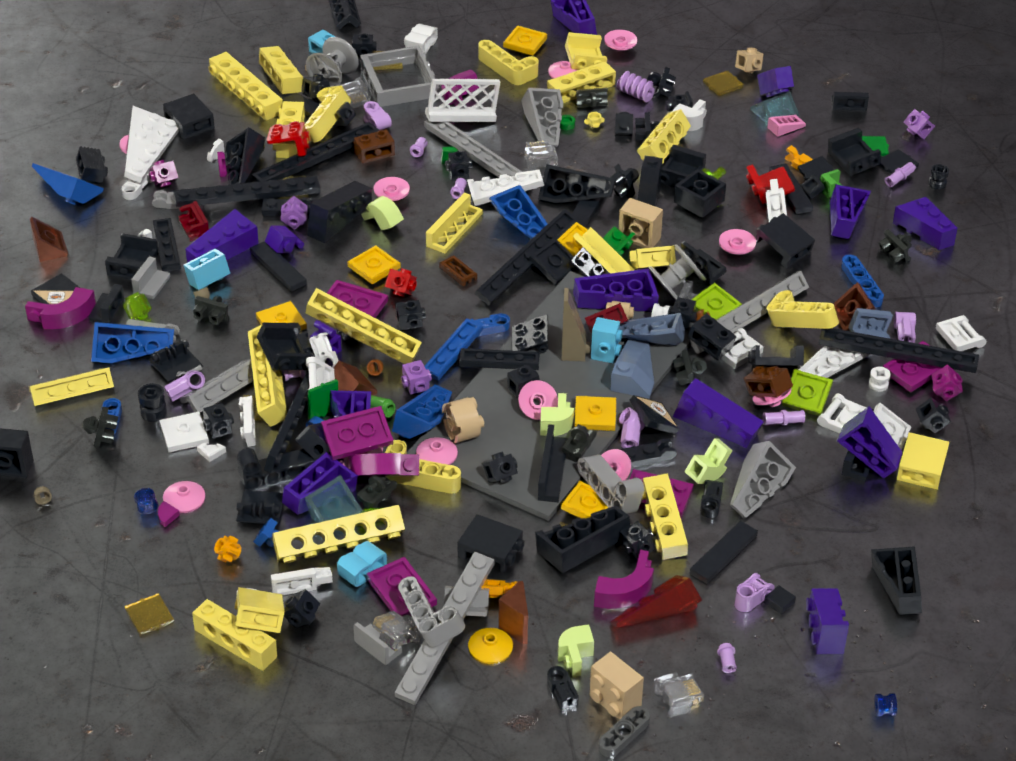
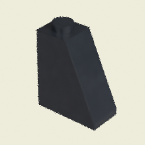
[637,156,663,207]

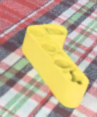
[478,40,539,85]
[305,86,351,143]
[767,290,839,329]
[385,440,461,494]

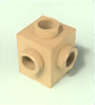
[735,48,763,73]

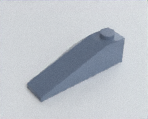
[620,313,686,345]
[611,339,654,399]

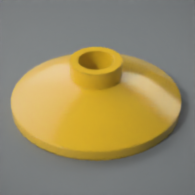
[468,628,513,664]

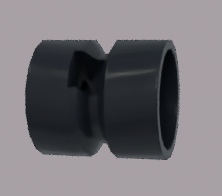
[138,383,167,422]

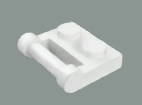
[936,315,987,351]
[721,328,764,369]
[306,357,335,390]
[817,393,867,434]

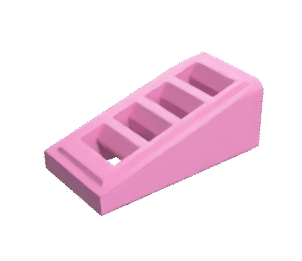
[767,115,806,137]

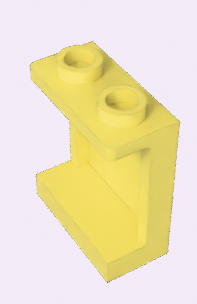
[565,32,607,70]
[629,245,676,269]
[897,432,949,490]
[235,587,284,633]

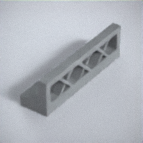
[179,359,254,412]

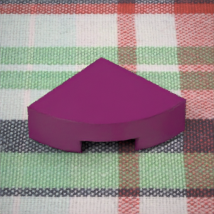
[217,151,227,177]
[158,501,180,527]

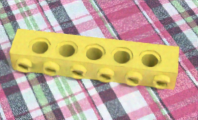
[209,52,283,121]
[305,288,422,364]
[248,325,287,427]
[272,505,405,563]

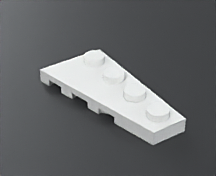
[467,170,544,206]
[799,346,871,378]

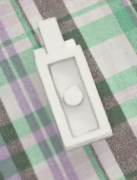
[766,179,787,222]
[239,395,256,447]
[271,567,333,595]

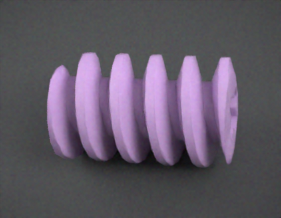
[616,71,655,103]

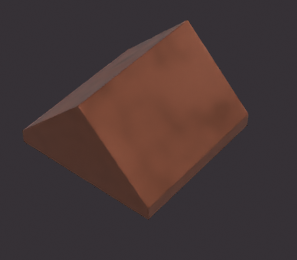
[30,217,68,262]
[834,282,875,331]
[334,360,377,395]
[499,581,528,644]

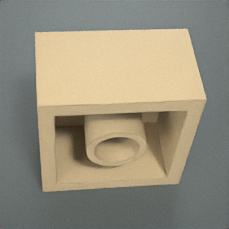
[619,198,663,248]
[590,651,644,720]

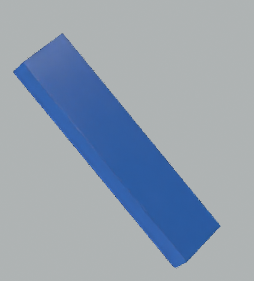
[424,318,483,381]

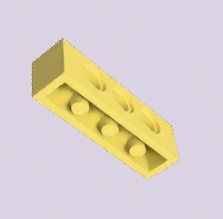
[259,46,303,94]
[547,61,616,103]
[273,101,305,158]
[637,109,691,164]
[642,473,688,560]
[192,599,277,671]

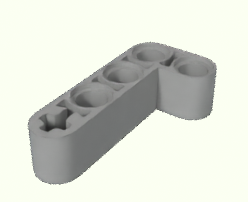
[577,454,644,514]
[398,576,465,647]

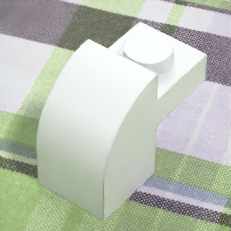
[672,99,707,131]

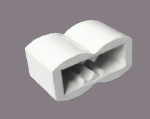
[404,24,438,54]

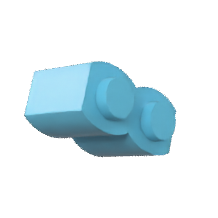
[337,541,387,587]

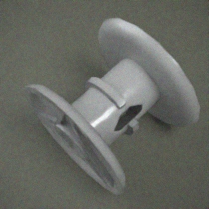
[306,37,359,87]
[648,244,706,300]

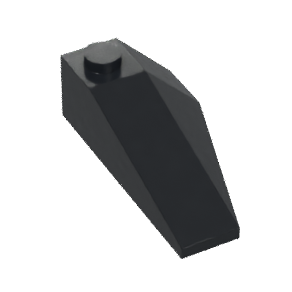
[225,127,265,185]
[538,164,616,203]

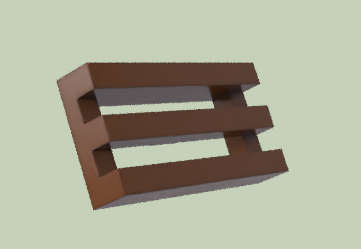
[439,255,477,286]

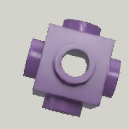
[903,109,935,139]
[281,196,308,230]
[401,360,432,394]

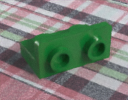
[603,226,635,256]

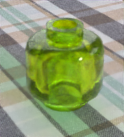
[123,292,152,321]

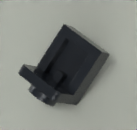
[333,102,356,126]
[615,112,633,136]

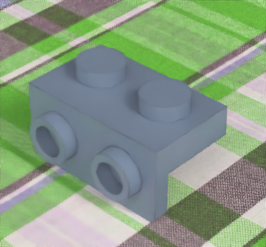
[848,308,893,338]

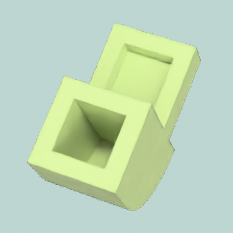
[361,196,404,230]
[540,393,574,436]
[685,438,733,484]
[558,624,594,677]

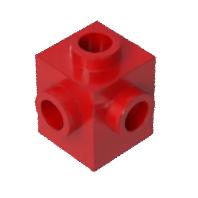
[384,268,417,297]

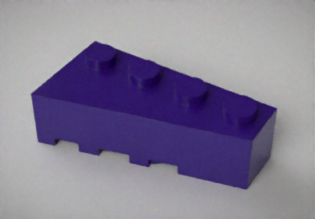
[185,209,259,263]
[573,269,659,312]
[673,378,764,448]

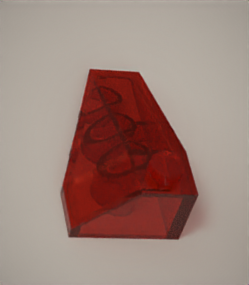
[610,575,702,628]

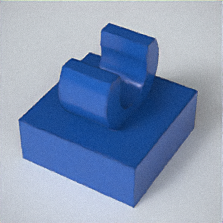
[253,518,279,548]

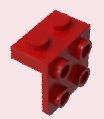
[267,121,311,156]
[745,164,795,204]

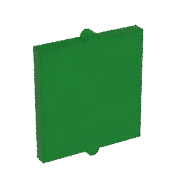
[862,136,889,156]
[308,379,338,420]

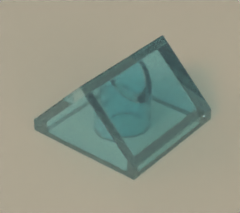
[750,91,799,124]
[305,475,363,523]

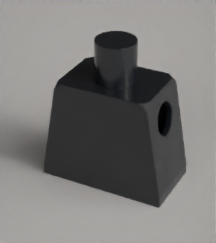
[295,423,344,463]

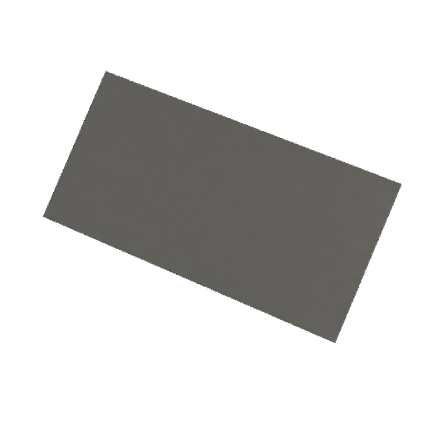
[407,271,697,521]

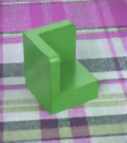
[820,169,843,199]

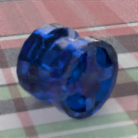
[134,488,159,515]
[874,693,897,717]

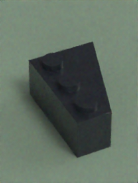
[871,546,922,615]

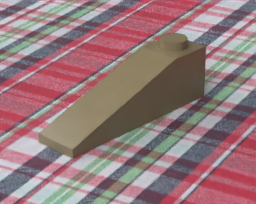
[562,288,590,362]

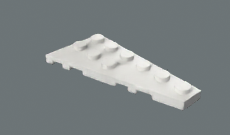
[124,106,180,183]

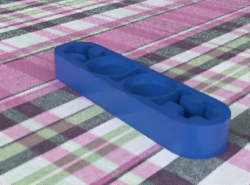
[841,255,884,308]

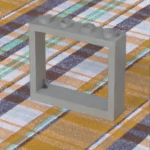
[360,46,440,107]

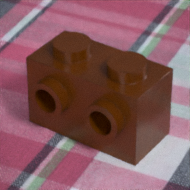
[354,129,395,164]
[744,366,793,398]

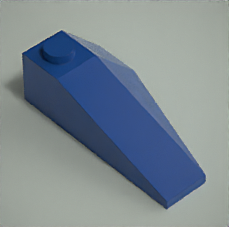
[32,163,104,205]
[489,185,548,239]
[91,322,174,363]
[392,384,452,439]

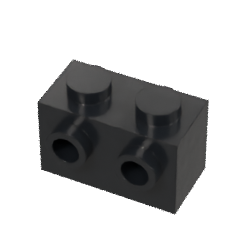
[688,313,737,361]

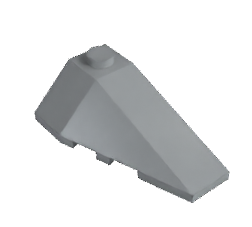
[521,88,563,147]
[730,441,796,518]

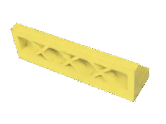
[426,192,483,254]
[573,227,635,273]
[28,367,114,406]

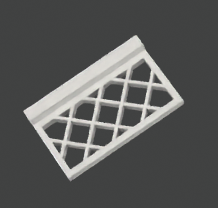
[425,79,500,122]

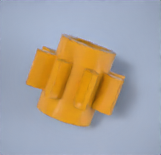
[214,535,241,563]

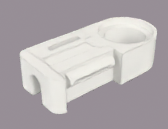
[121,173,151,200]
[309,332,339,368]

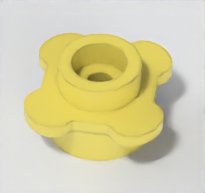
[584,112,605,128]

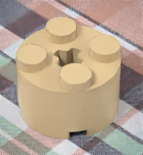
[442,397,484,443]

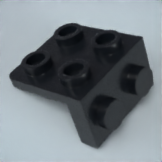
[681,241,727,285]

